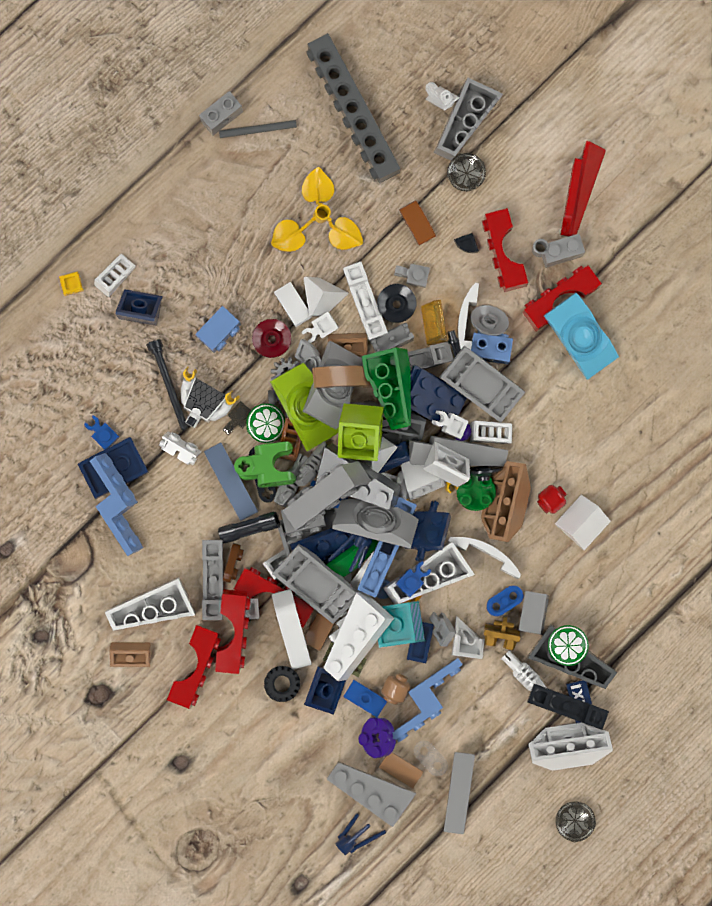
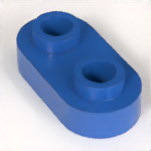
[486,586,524,617]

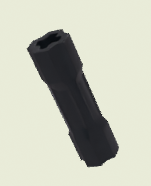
[218,511,280,544]

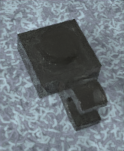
[223,401,251,436]

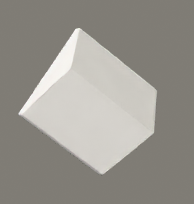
[423,442,470,487]
[555,495,611,550]

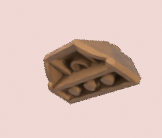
[481,461,531,542]

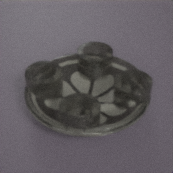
[447,153,486,192]
[555,801,596,843]

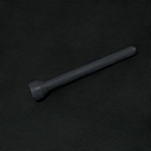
[146,339,188,431]

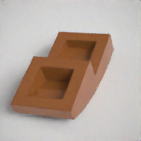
[399,200,436,246]

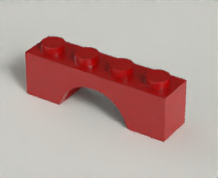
[482,208,529,292]
[523,265,602,332]
[233,567,314,628]
[215,589,251,674]
[167,625,221,709]

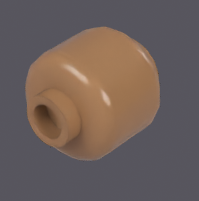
[381,673,411,705]

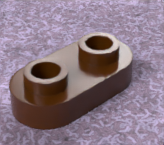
[223,543,244,583]

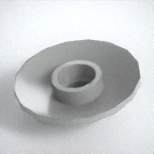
[471,305,509,336]

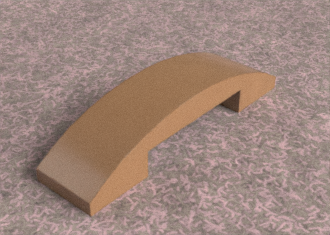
[312,366,372,388]

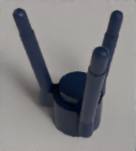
[327,534,372,572]
[335,813,386,855]

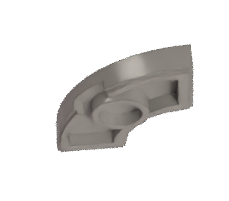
[295,339,322,374]

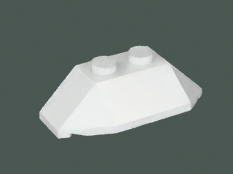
[529,722,613,771]

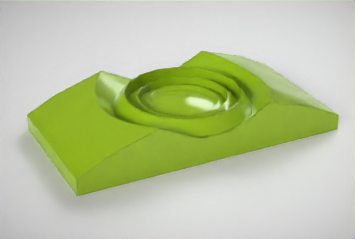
[270,362,339,451]

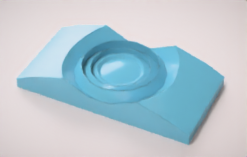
[544,293,619,380]

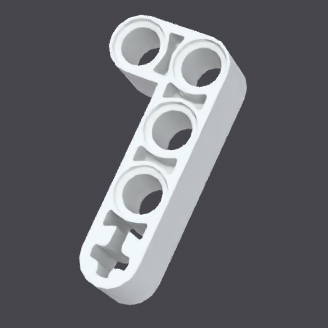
[272,589,312,670]

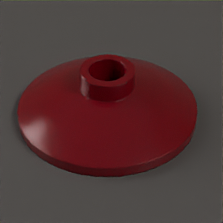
[252,319,291,358]

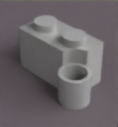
[532,234,585,268]

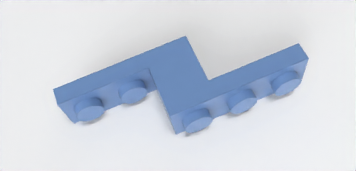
[90,453,143,556]
[357,497,417,598]
[392,658,462,743]

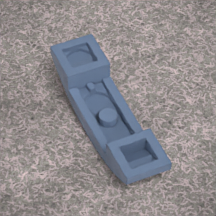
[204,443,258,521]

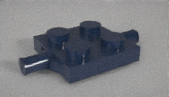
[404,501,451,562]

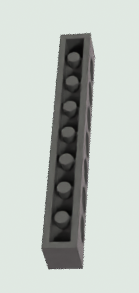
[306,33,401,184]

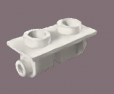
[426,82,459,111]
[159,432,202,465]

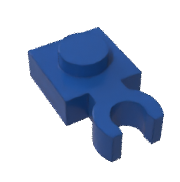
[84,415,120,450]
[395,561,431,598]

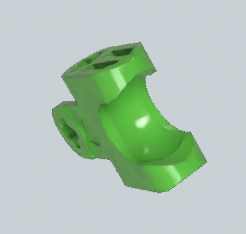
[234,442,296,487]

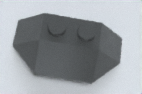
[354,400,426,446]

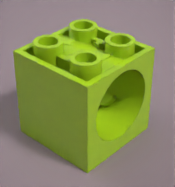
[337,403,384,461]

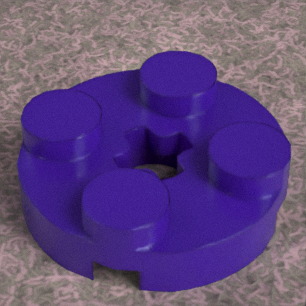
[358,718,396,758]

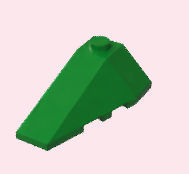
[362,347,411,430]

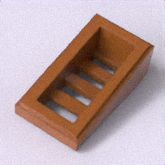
[279,418,301,462]

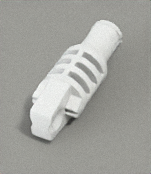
[501,650,547,691]

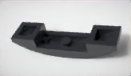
[527,683,609,730]

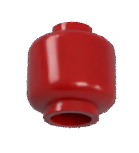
[537,485,567,514]

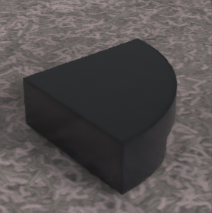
[454,233,479,253]

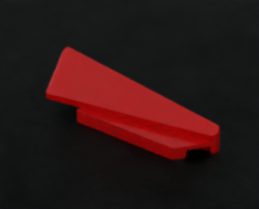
[560,141,606,237]

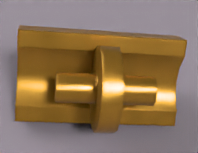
[484,615,521,650]

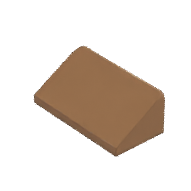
[328,333,368,357]
[305,612,335,651]
[109,642,151,667]
[379,752,423,789]

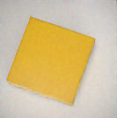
[59,271,83,296]

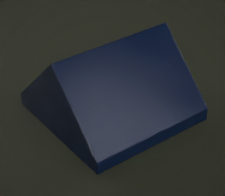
[115,289,163,326]
[304,667,346,715]

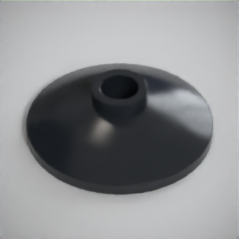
[377,284,416,323]
[470,466,503,481]

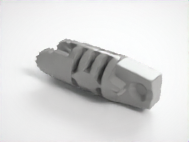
[296,442,327,486]

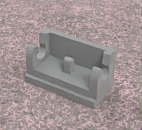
[370,323,414,352]
[519,591,549,635]

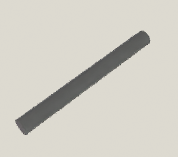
[219,120,297,138]

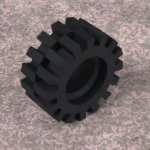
[264,666,300,702]

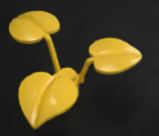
[271,167,363,252]

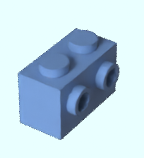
[195,306,241,353]
[471,331,513,365]

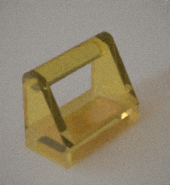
[421,300,447,346]

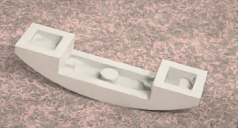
[343,262,388,340]
[457,283,479,350]
[448,537,521,579]

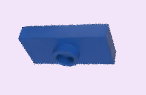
[343,680,387,718]

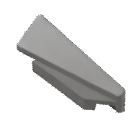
[409,436,508,466]

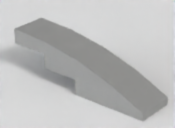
[443,752,475,834]

